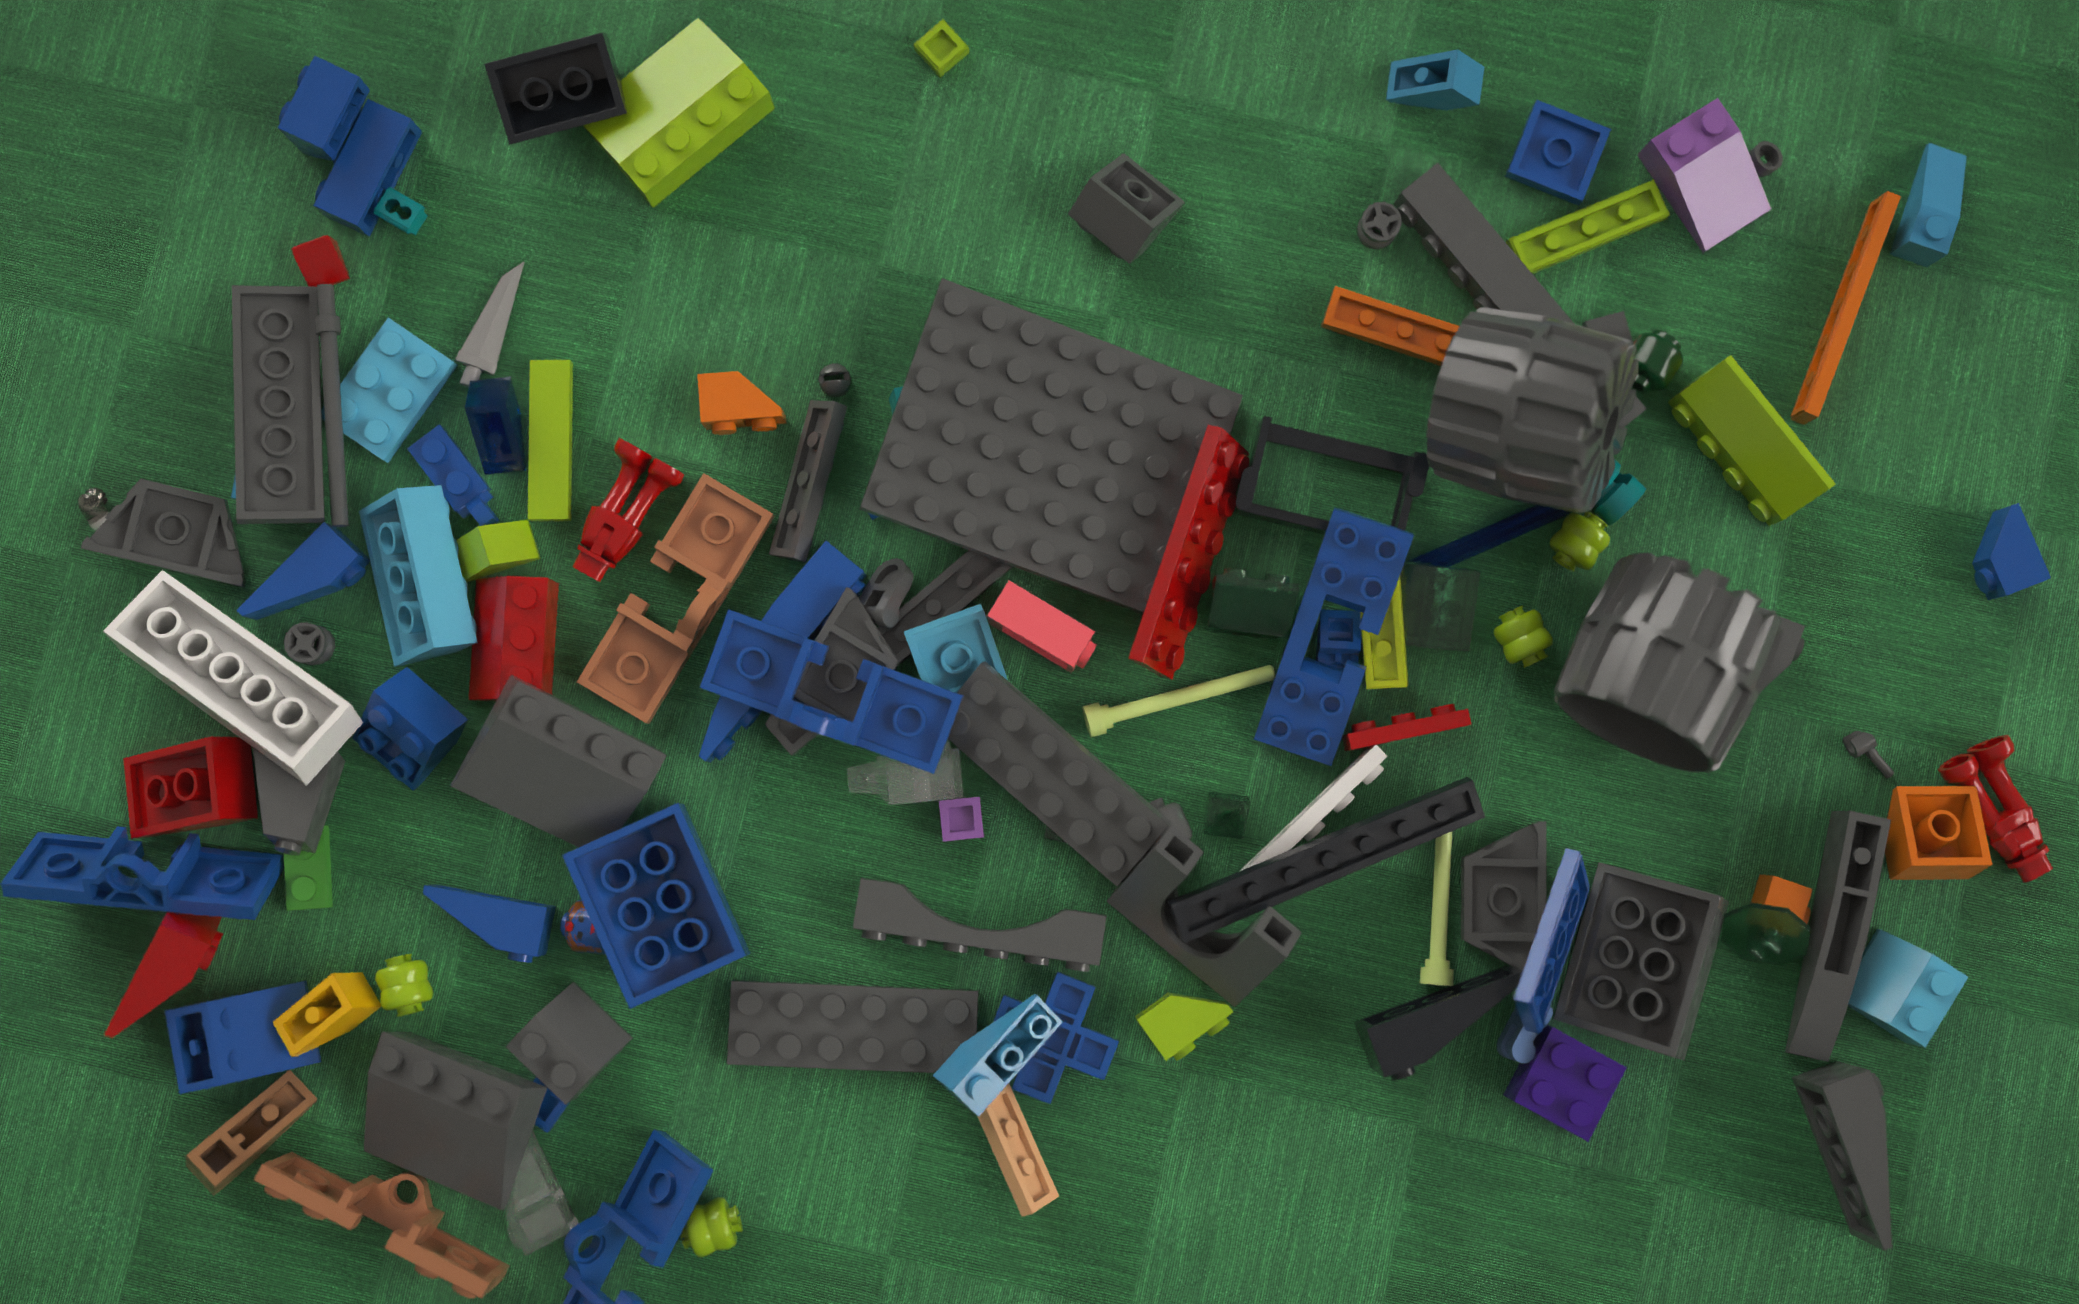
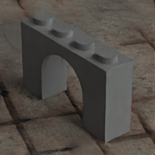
[1107,825,1302,1007]

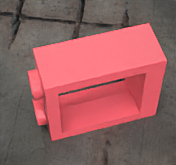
[987,580,1097,674]

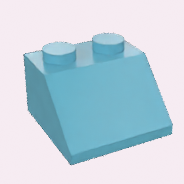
[1848,929,1968,1048]

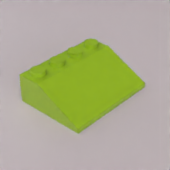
[583,18,775,208]

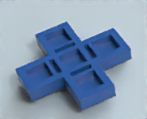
[993,971,1119,1104]

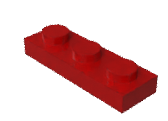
[1342,703,1472,751]

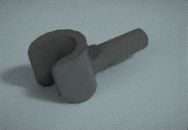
[1842,731,1894,778]

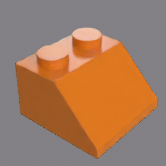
[1885,786,1992,880]

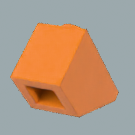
[697,371,786,435]

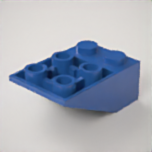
[165,981,321,1094]

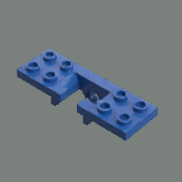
[1254,507,1414,766]
[699,609,963,774]
[0,826,284,920]
[563,1129,714,1304]

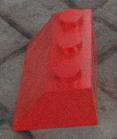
[468,576,559,702]

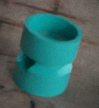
[1592,459,1646,526]

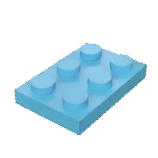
[321,318,458,463]

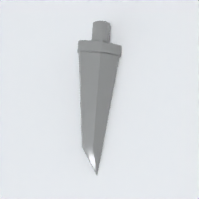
[455,261,525,389]

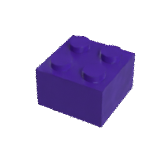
[1503,1025,1627,1142]

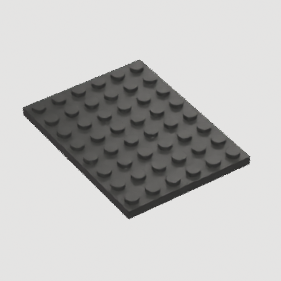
[859,278,1243,614]

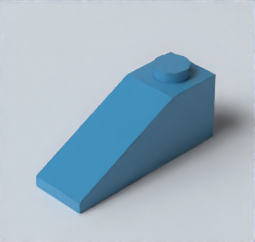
[1890,143,1967,267]

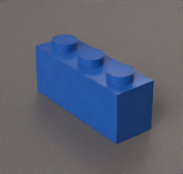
[313,99,422,237]

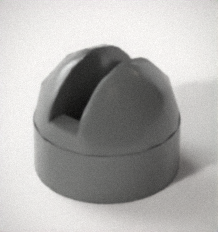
[1749,141,1783,178]
[819,363,852,397]

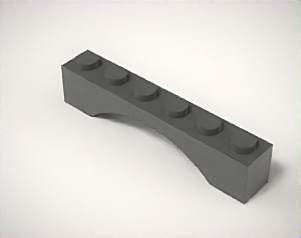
[853,878,1107,972]

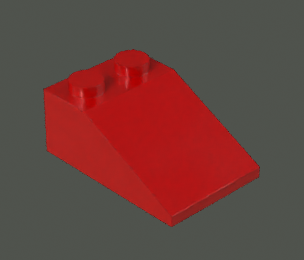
[123,736,258,839]
[104,912,224,1038]

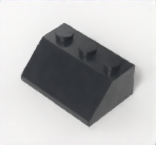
[484,32,627,145]

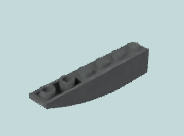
[1785,811,1891,1062]

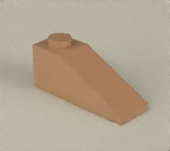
[186,1070,318,1196]

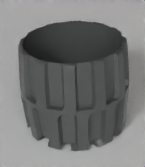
[1426,307,1638,513]
[1554,553,1784,773]

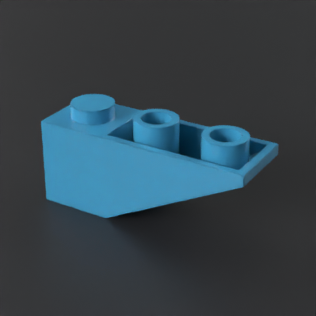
[933,994,1063,1117]

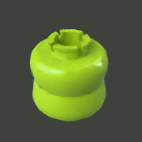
[1550,511,1610,572]
[1494,606,1553,668]
[375,954,433,1017]
[680,1197,743,1257]

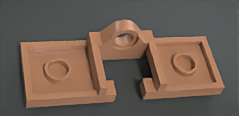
[577,473,775,724]
[254,1152,510,1299]

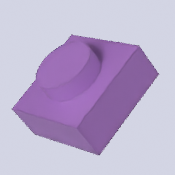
[939,796,984,842]

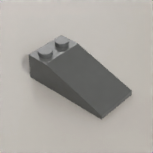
[1792,1061,1892,1251]

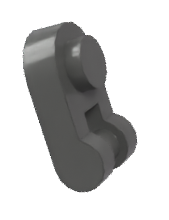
[859,558,914,628]

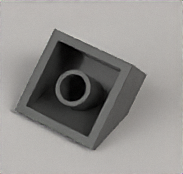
[1068,153,1185,264]
[506,981,633,1105]

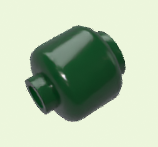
[1632,330,1684,393]

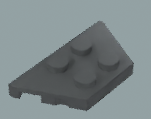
[81,479,246,588]
[765,587,899,730]
[1461,821,1546,970]

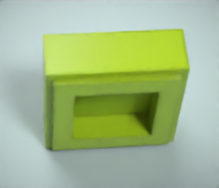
[913,19,970,78]

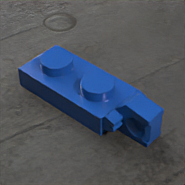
[407,424,500,526]

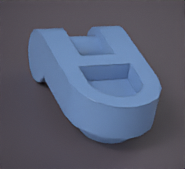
[1497,1006,1553,1063]

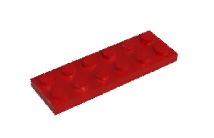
[1128,425,1249,680]

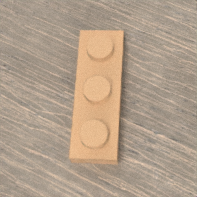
[978,1083,1059,1217]

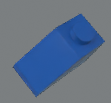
[1972,503,2051,600]

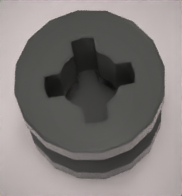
[1357,202,1402,250]
[284,622,335,665]

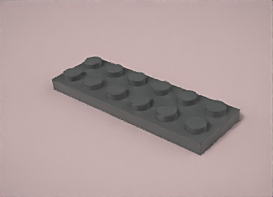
[232,285,325,524]
[948,661,1172,886]
[727,980,979,1073]

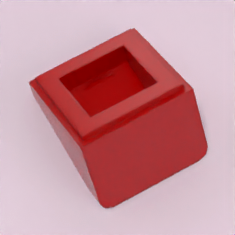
[291,235,350,287]

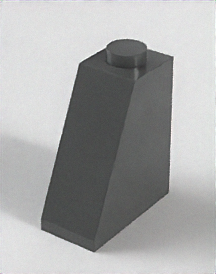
[253,747,345,856]

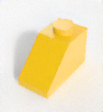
[272,972,382,1057]

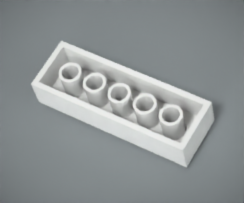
[103,570,363,786]

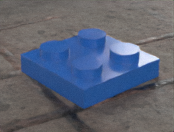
[1505,100,1611,206]

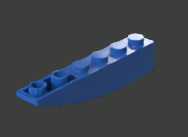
[699,541,866,763]

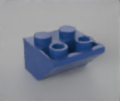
[278,55,370,161]
[352,667,468,791]

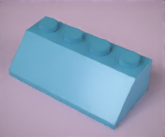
[359,485,477,667]

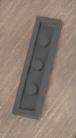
[769,400,847,562]

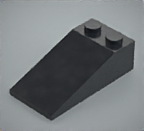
[1354,965,1523,1081]

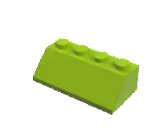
[1668,355,1836,526]

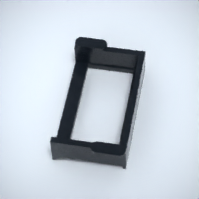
[1235,416,1429,535]

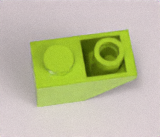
[1135,992,1233,1061]

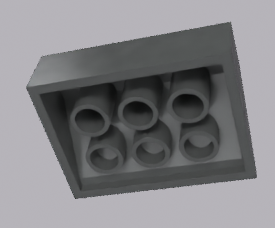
[451,674,667,847]
[1554,862,1729,1060]
[364,1032,547,1210]

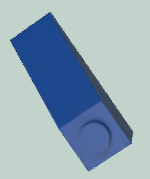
[236,522,370,620]
[423,884,556,963]

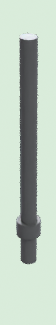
[315,284,349,527]

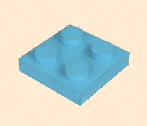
[903,604,1008,693]

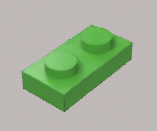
[284,825,333,911]

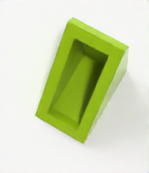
[456,520,541,582]

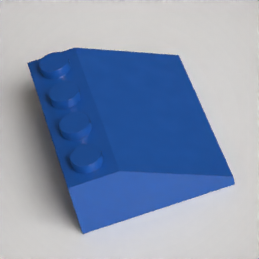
[562,803,751,1009]

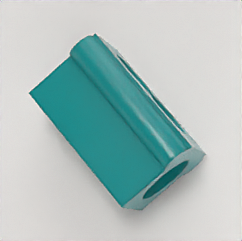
[373,187,428,236]

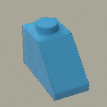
[1386,49,1484,111]

